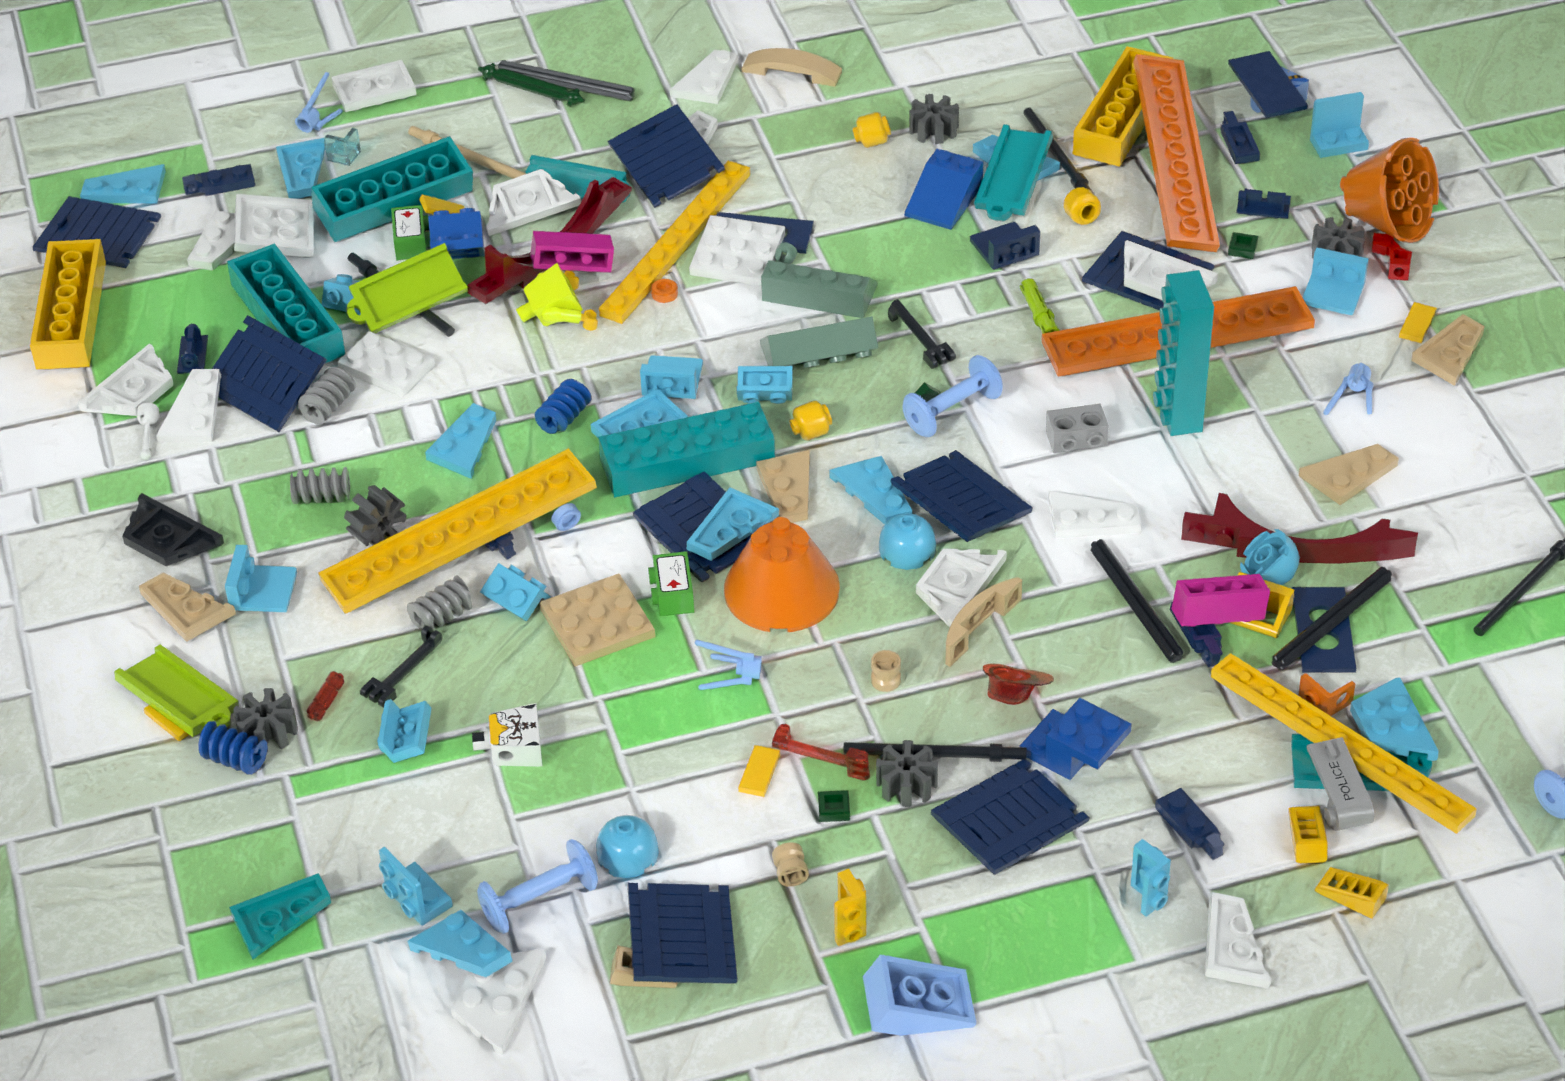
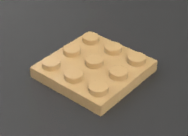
[540,573,655,667]

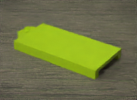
[347,243,468,333]
[114,644,239,737]

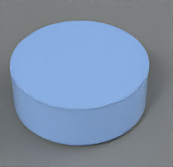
[551,503,581,531]

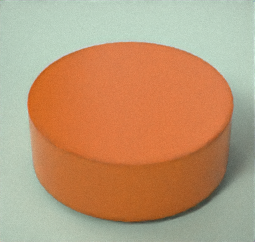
[651,279,678,303]

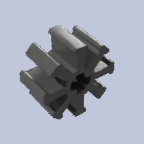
[909,94,959,144]
[1311,217,1365,259]
[344,485,407,546]
[233,688,298,753]
[876,740,938,807]

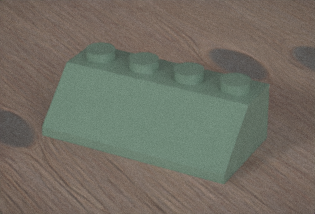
[761,260,877,318]
[760,316,878,370]

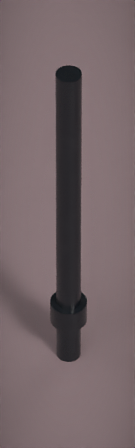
[1023,107,1095,195]
[347,252,455,337]
[1473,538,1565,636]
[843,742,1027,762]

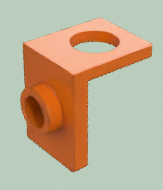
[1298,673,1356,716]

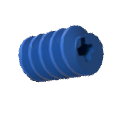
[535,379,592,434]
[198,721,268,775]

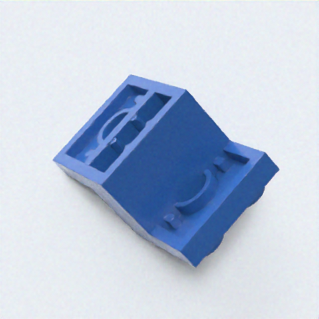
[428,208,485,260]
[1019,698,1132,780]

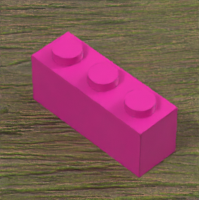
[530,231,614,272]
[1171,574,1270,627]

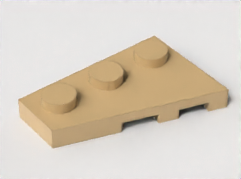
[1411,314,1485,386]
[1299,444,1399,505]
[756,450,810,523]
[139,573,236,642]

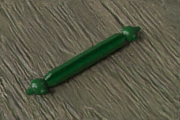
[478,63,585,107]

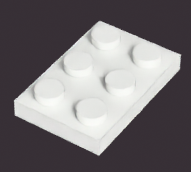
[331,60,416,112]
[337,331,435,397]

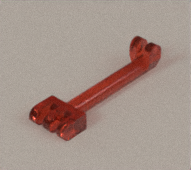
[772,724,870,781]

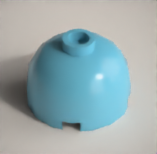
[879,513,936,570]
[1240,529,1300,585]
[596,815,659,878]

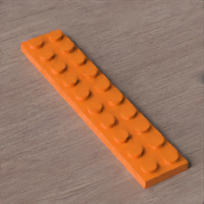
[1133,54,1220,252]
[1042,286,1315,377]

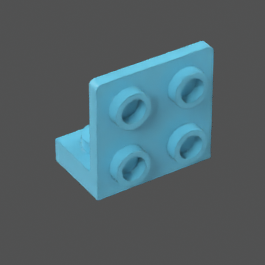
[1310,92,1369,158]
[1302,248,1369,315]
[640,355,703,399]
[225,545,297,612]
[379,847,453,926]

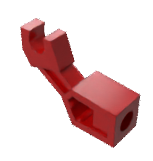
[1372,233,1412,281]

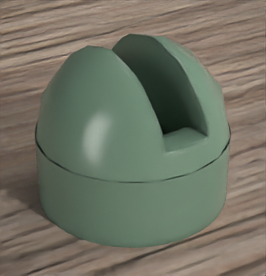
[775,242,797,264]

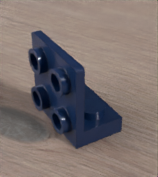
[970,222,1040,270]

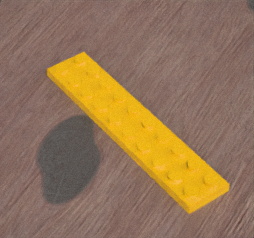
[318,448,597,614]

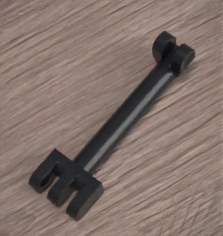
[888,299,956,369]
[360,625,443,708]

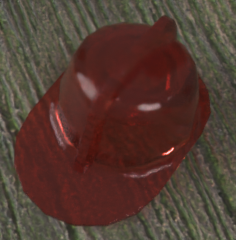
[983,663,1054,705]

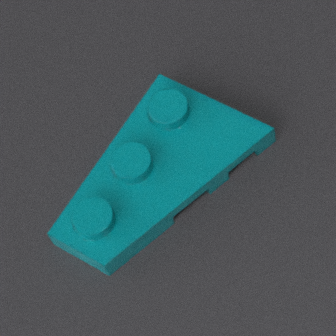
[229,873,331,960]

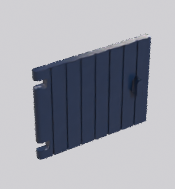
[608,104,725,208]
[32,196,162,268]
[1082,231,1215,311]
[212,315,327,432]
[890,450,1033,542]
[633,471,752,582]
[931,759,1090,875]
[627,883,738,984]

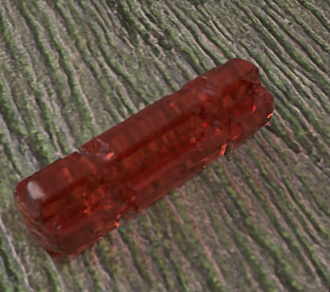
[306,671,344,721]

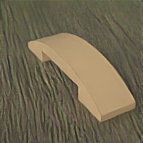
[742,48,842,87]
[945,577,1022,667]

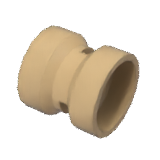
[871,650,901,692]
[772,842,809,887]

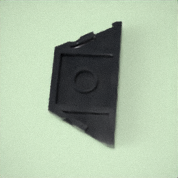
[122,493,224,566]

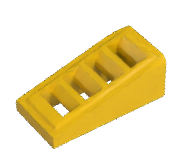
[1288,806,1328,863]
[1315,867,1389,919]

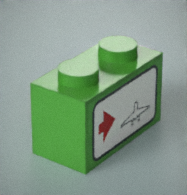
[391,205,431,261]
[648,551,694,616]

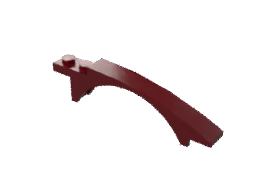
[467,177,632,304]
[1181,493,1418,564]

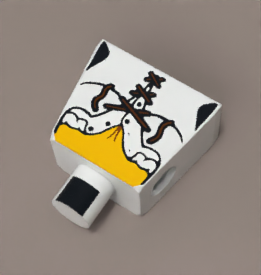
[472,703,542,767]

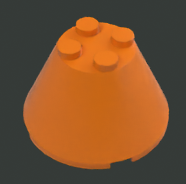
[1340,138,1439,243]
[724,517,840,632]

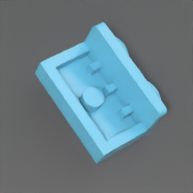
[322,274,363,315]
[737,366,793,404]
[480,563,552,622]
[377,699,432,763]
[1130,839,1171,917]

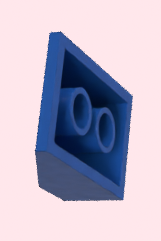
[905,148,983,230]

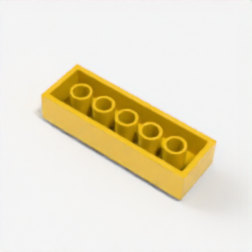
[1073,46,1173,167]
[30,239,106,369]

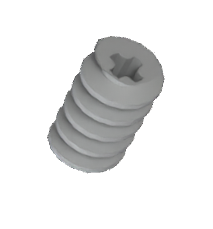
[298,367,356,424]
[290,467,350,504]
[407,575,472,631]

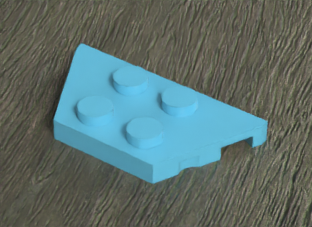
[1350,677,1439,761]

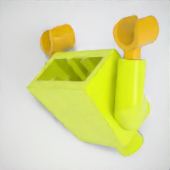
[516,263,598,331]

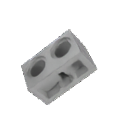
[1046,403,1109,453]

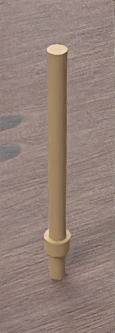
[408,126,526,179]

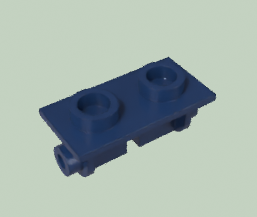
[1236,188,1291,219]
[177,324,208,374]

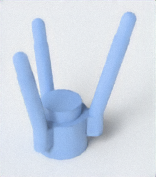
[295,72,343,133]
[1323,363,1374,415]
[695,640,762,690]

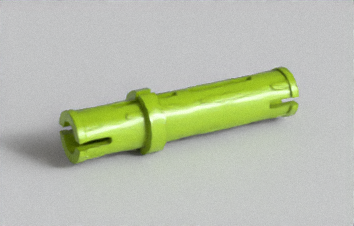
[1019,278,1060,334]

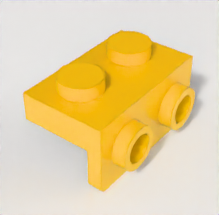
[834,868,866,946]

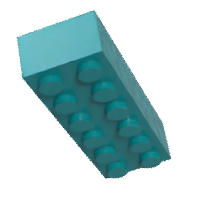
[311,136,473,242]
[227,243,346,363]
[1153,270,1214,436]
[598,402,775,498]

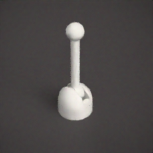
[137,403,159,461]

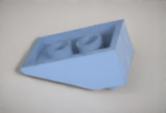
[863,955,977,1036]

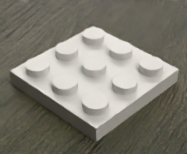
[234,194,314,257]
[689,215,785,286]

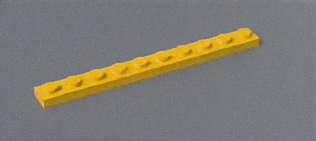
[599,160,750,324]
[1211,653,1477,834]

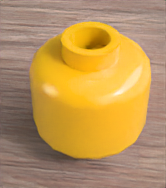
[853,112,891,148]
[1063,187,1101,225]
[789,401,832,441]

